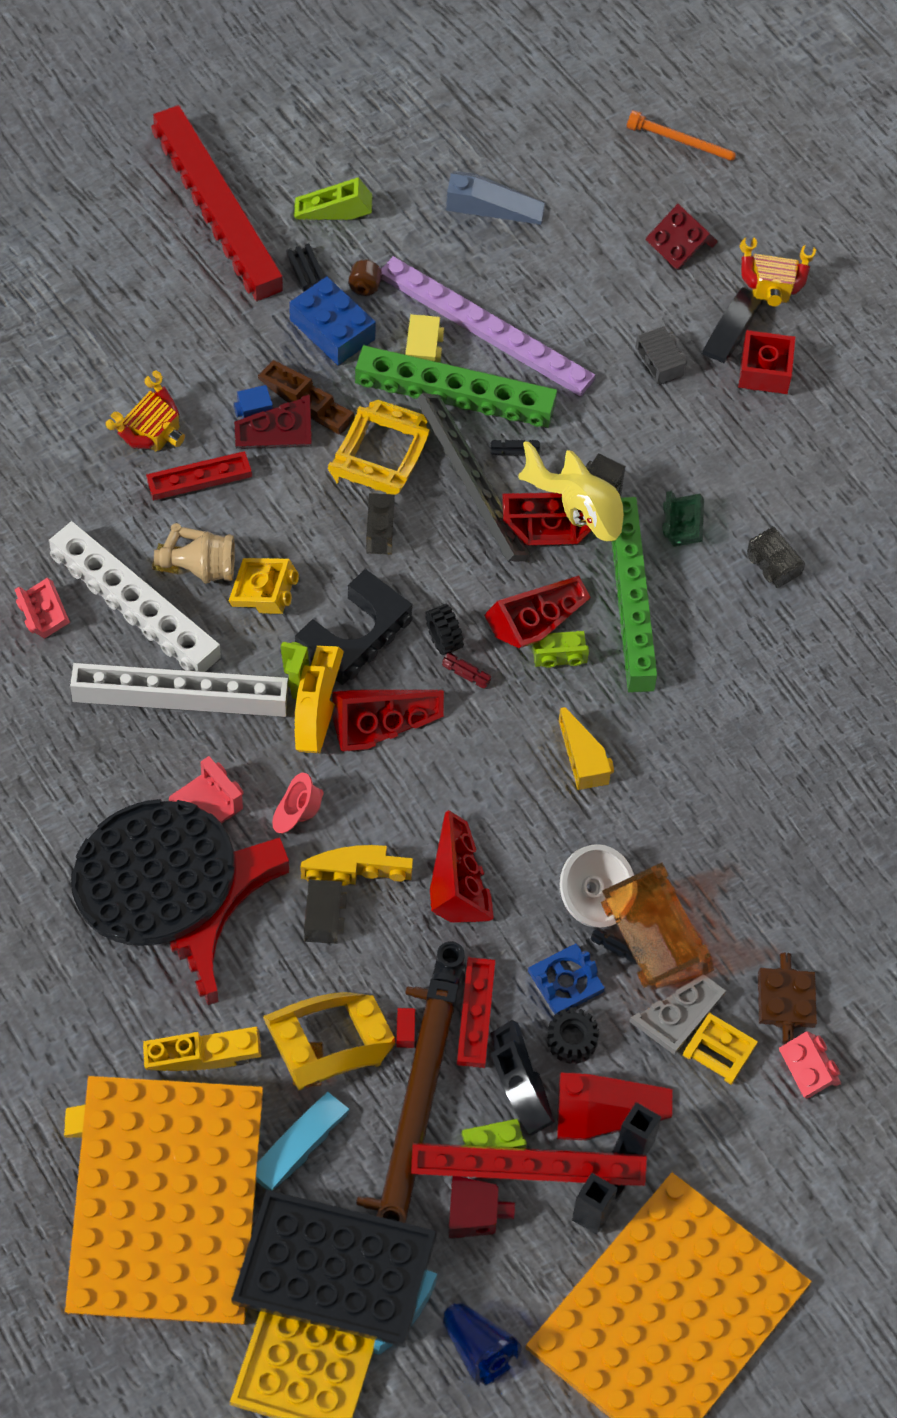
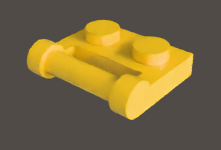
[683,1013,758,1085]

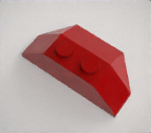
[503,493,591,545]

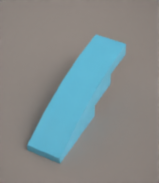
[256,1092,349,1191]

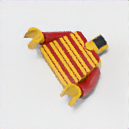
[739,237,816,306]
[106,371,185,451]

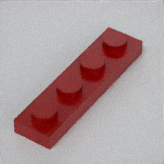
[146,451,252,501]
[457,957,495,1068]

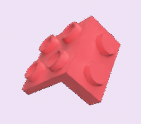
[169,756,243,824]

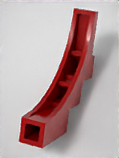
[169,837,289,1005]

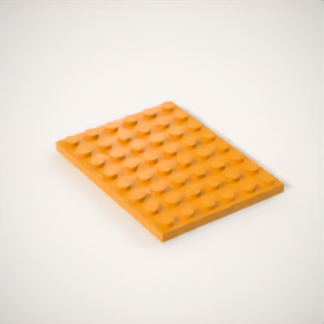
[65,1076,263,1325]
[525,1172,812,1418]

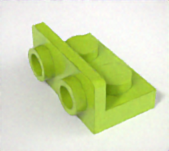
[532,631,589,668]
[280,642,310,700]
[461,1119,527,1149]

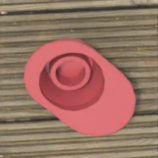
[272,773,323,834]

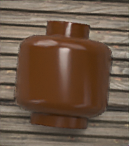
[348,260,382,296]

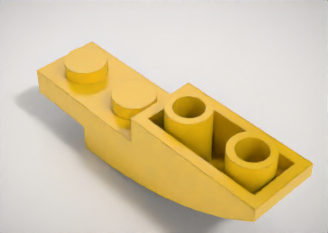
[295,646,344,754]
[301,845,413,886]
[143,1026,261,1071]

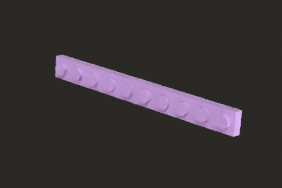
[381,256,595,397]

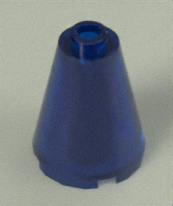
[442,1303,522,1386]

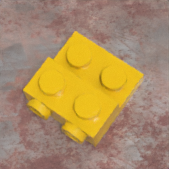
[228,558,299,614]

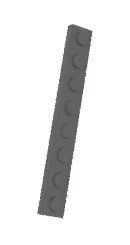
[416,393,531,562]

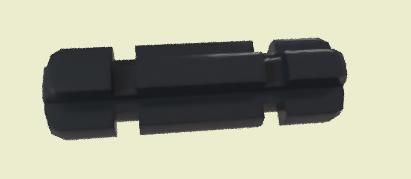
[491,440,540,455]
[590,927,643,964]

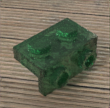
[662,491,704,547]

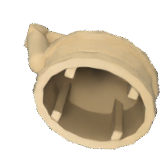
[154,523,235,584]

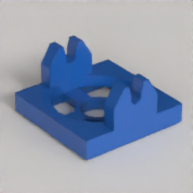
[528,943,605,1015]

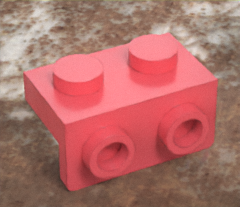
[15,577,70,639]
[778,1031,841,1099]

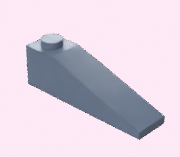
[446,171,545,225]

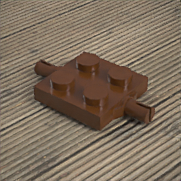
[758,952,817,1044]

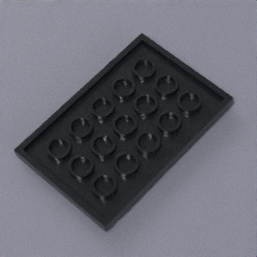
[231,1190,437,1347]

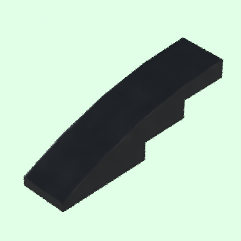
[702,287,763,363]

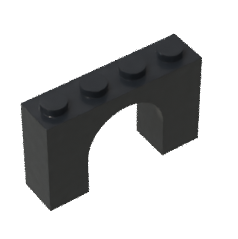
[295,569,413,685]
[572,1102,661,1235]

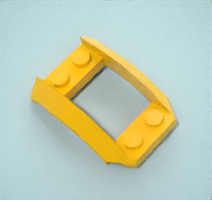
[328,400,430,501]
[263,992,396,1091]

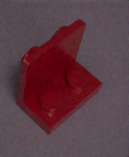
[646,203,719,270]

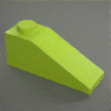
[294,177,372,220]

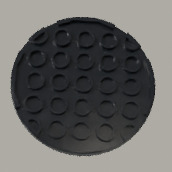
[71,799,236,946]

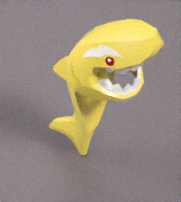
[518,441,624,542]

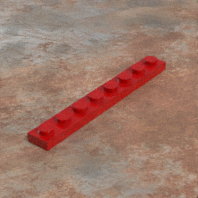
[411,1143,647,1186]

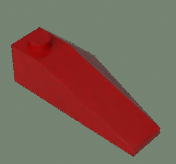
[484,576,591,648]
[332,690,444,751]
[430,810,494,923]

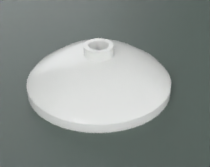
[560,844,636,928]

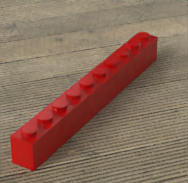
[151,105,283,301]

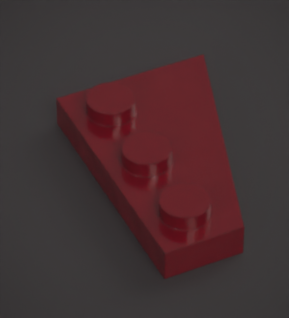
[235,394,312,449]

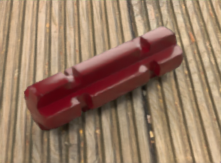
[442,653,491,689]

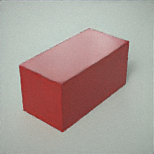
[396,1008,415,1048]

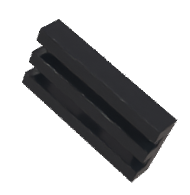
[286,243,325,292]

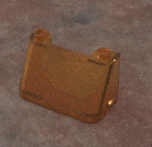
[601,862,714,991]

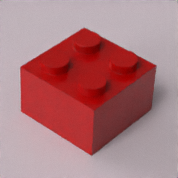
[738,330,796,394]

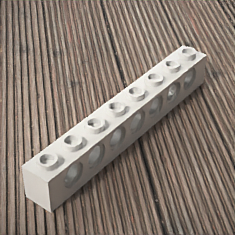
[49,521,221,672]

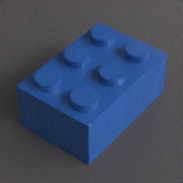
[289,277,376,366]

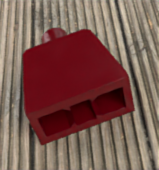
[448,1176,515,1239]

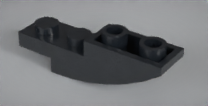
[490,1020,555,1136]

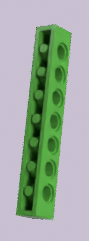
[355,345,557,428]
[611,497,657,692]

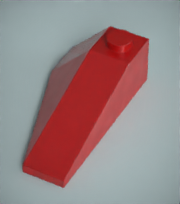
[557,1073,672,1141]

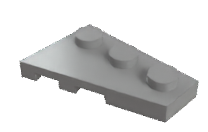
[630,974,726,1055]

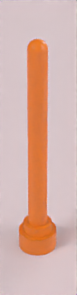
[626,110,736,161]

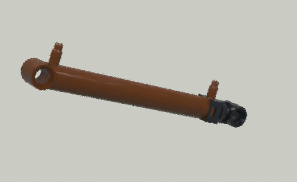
[356,941,465,1223]

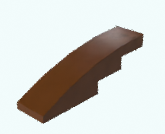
[258,360,355,435]

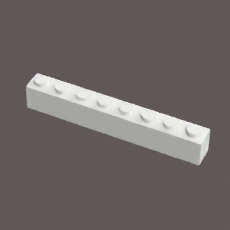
[70,663,288,717]

